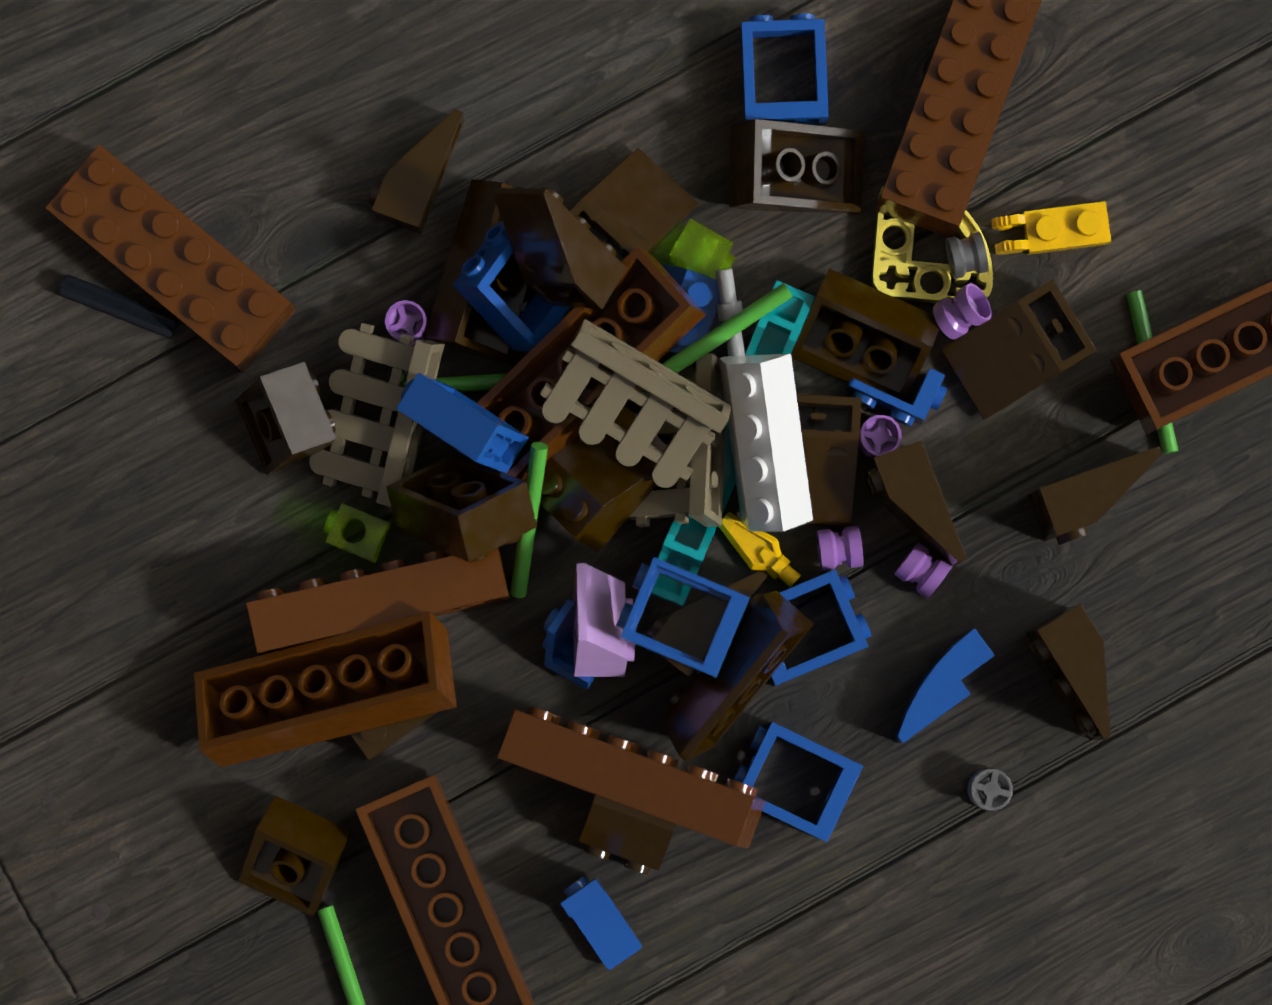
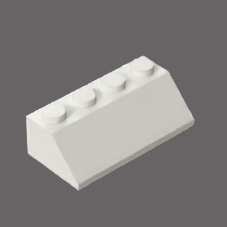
[719,354,813,532]

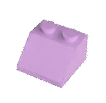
[573,563,635,677]

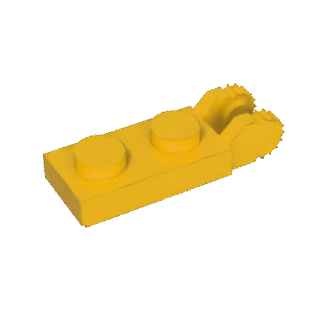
[991,201,1112,255]

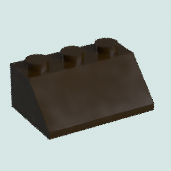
[791,268,939,402]

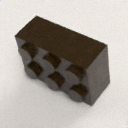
[386,453,537,562]

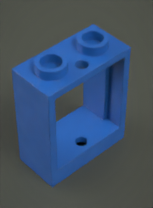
[740,13,829,126]
[452,222,570,352]
[396,372,529,473]
[616,557,750,678]
[743,569,871,687]
[733,722,863,842]

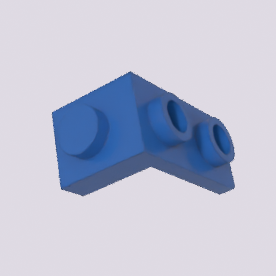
[846,368,947,427]
[542,598,595,690]
[560,876,642,970]

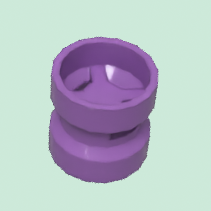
[933,283,992,339]
[385,300,428,346]
[859,415,902,459]
[816,525,864,572]
[894,541,952,599]

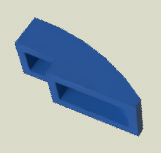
[894,628,995,743]

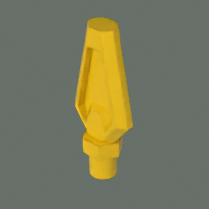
[718,512,801,588]

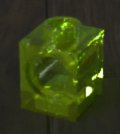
[669,219,736,279]
[323,503,391,563]

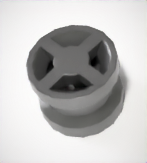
[945,231,988,279]
[967,768,1013,811]

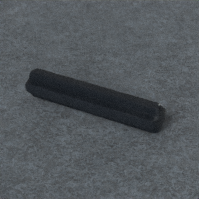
[59,275,179,338]

